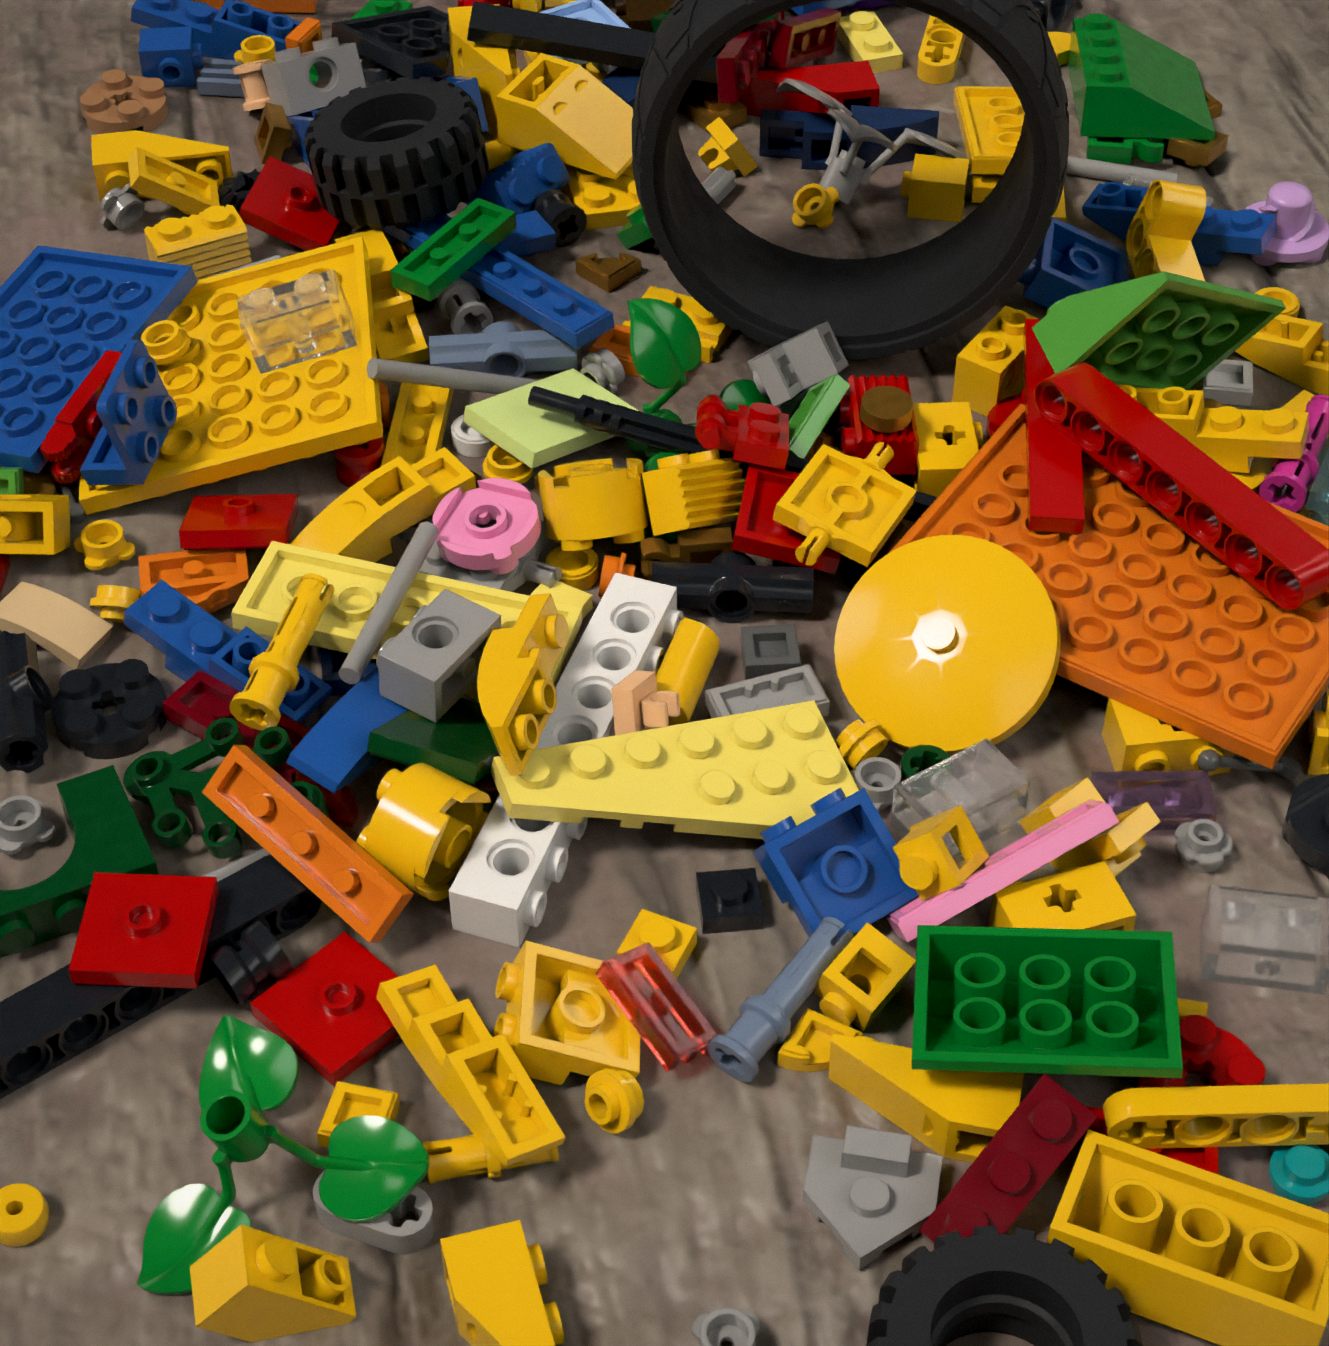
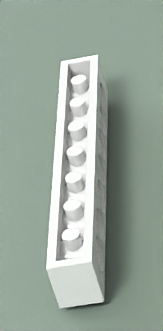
[449,572,683,948]

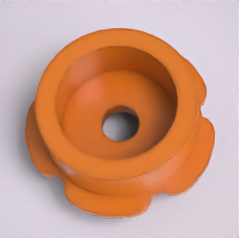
[598,552,636,597]

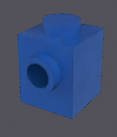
[138,26,204,88]

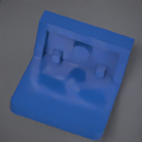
[80,340,178,485]

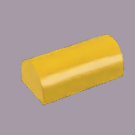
[656,617,720,728]

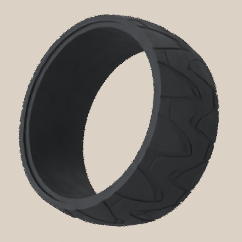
[632,0,1069,360]

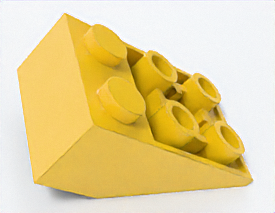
[448,4,520,139]
[496,53,633,180]

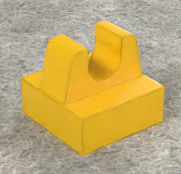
[698,117,758,177]

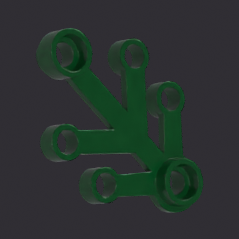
[123,718,330,859]

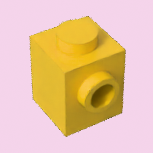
[900,153,969,223]

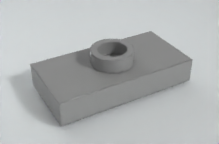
[705,664,830,718]

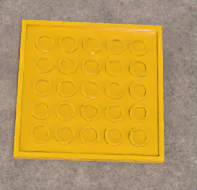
[79,236,383,515]

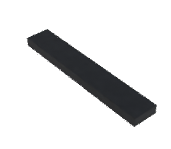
[467,1,725,84]

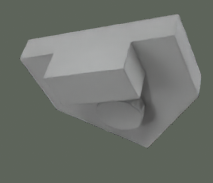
[802,1125,943,1270]

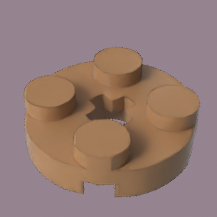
[79,69,169,134]

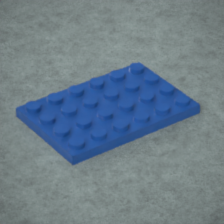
[0,245,198,473]

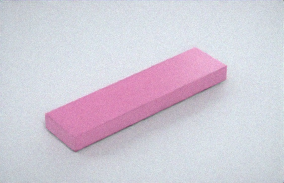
[886,799,1119,943]

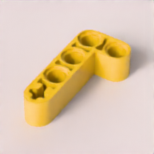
[1126,179,1207,281]

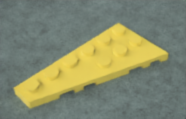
[490,700,859,839]

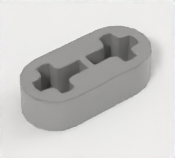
[313,1170,435,1254]

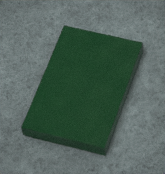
[367,698,500,785]

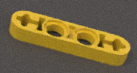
[1103,1083,1329,1149]

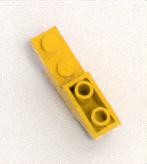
[335,229,430,364]
[1117,384,1309,473]
[290,447,476,563]
[477,593,569,776]

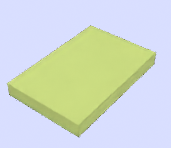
[463,368,639,469]

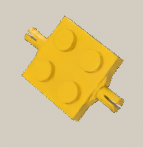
[772,442,917,567]

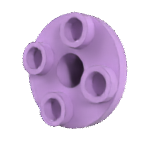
[1245,181,1329,266]

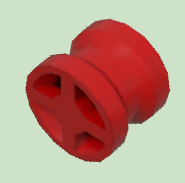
[334,437,384,488]

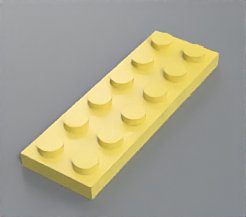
[231,541,582,686]

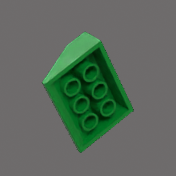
[1068,13,1215,140]
[912,925,1183,1078]

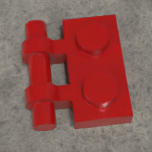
[695,394,789,470]

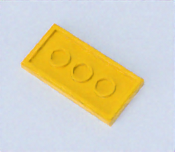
[953,86,1025,174]

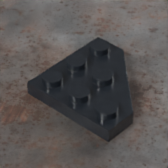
[331,6,451,79]

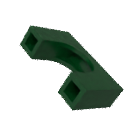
[0,765,159,958]

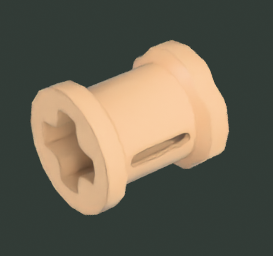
[232,59,271,111]

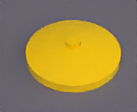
[834,535,1061,757]

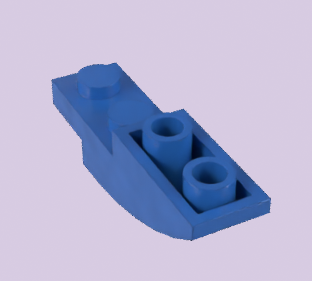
[131,0,301,60]
[1082,182,1277,267]
[124,580,332,723]

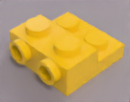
[492,941,642,1086]

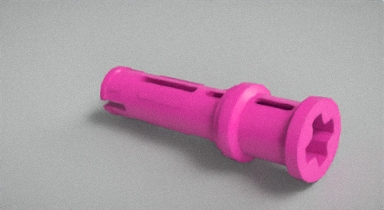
[1259,394,1329,512]

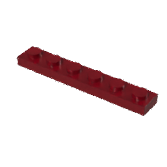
[716,11,785,103]

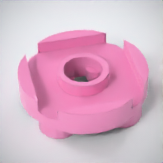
[432,478,541,575]

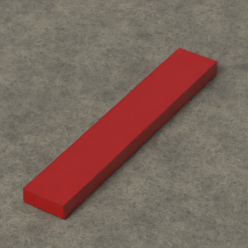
[1023,318,1085,534]

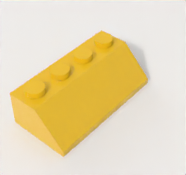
[1046,1129,1329,1346]

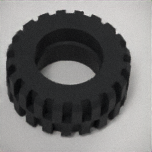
[304,77,489,230]
[866,1226,1143,1346]

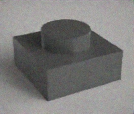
[740,624,801,680]

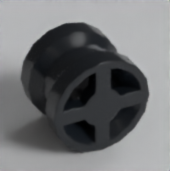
[529,189,587,247]

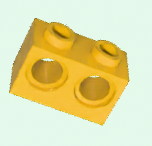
[952,305,1039,417]

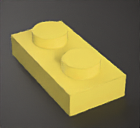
[837,11,903,73]

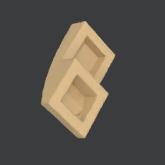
[0,582,113,669]

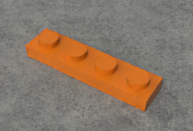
[202,745,414,943]

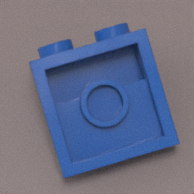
[1018,216,1129,308]
[753,788,919,938]

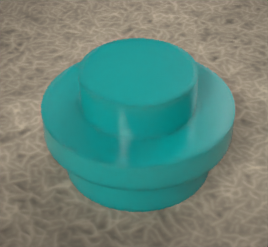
[1268,1145,1329,1206]

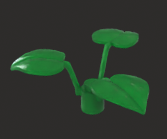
[625,298,772,543]
[137,1015,430,1295]

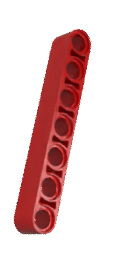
[1033,363,1329,610]

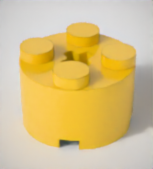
[538,458,650,551]
[356,763,491,901]

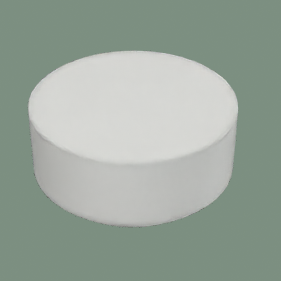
[451,414,496,457]

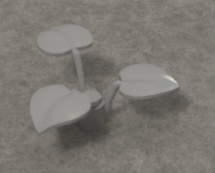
[776,78,970,205]

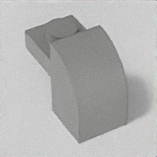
[747,321,849,406]

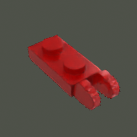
[40,350,122,485]

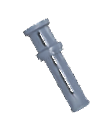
[707,916,854,1082]

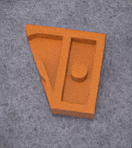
[138,549,250,642]

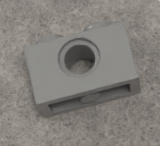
[261,37,366,116]
[376,589,501,723]

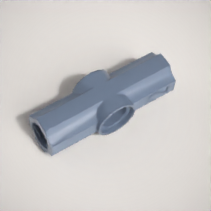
[429,321,577,378]

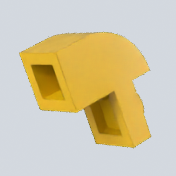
[1019,777,1161,877]

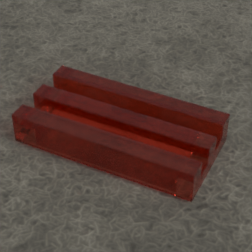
[595,942,717,1072]

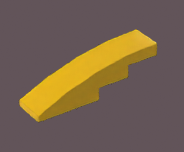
[1235,314,1329,396]
[376,964,566,1167]

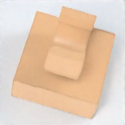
[611,670,680,735]

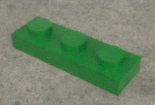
[390,198,517,302]

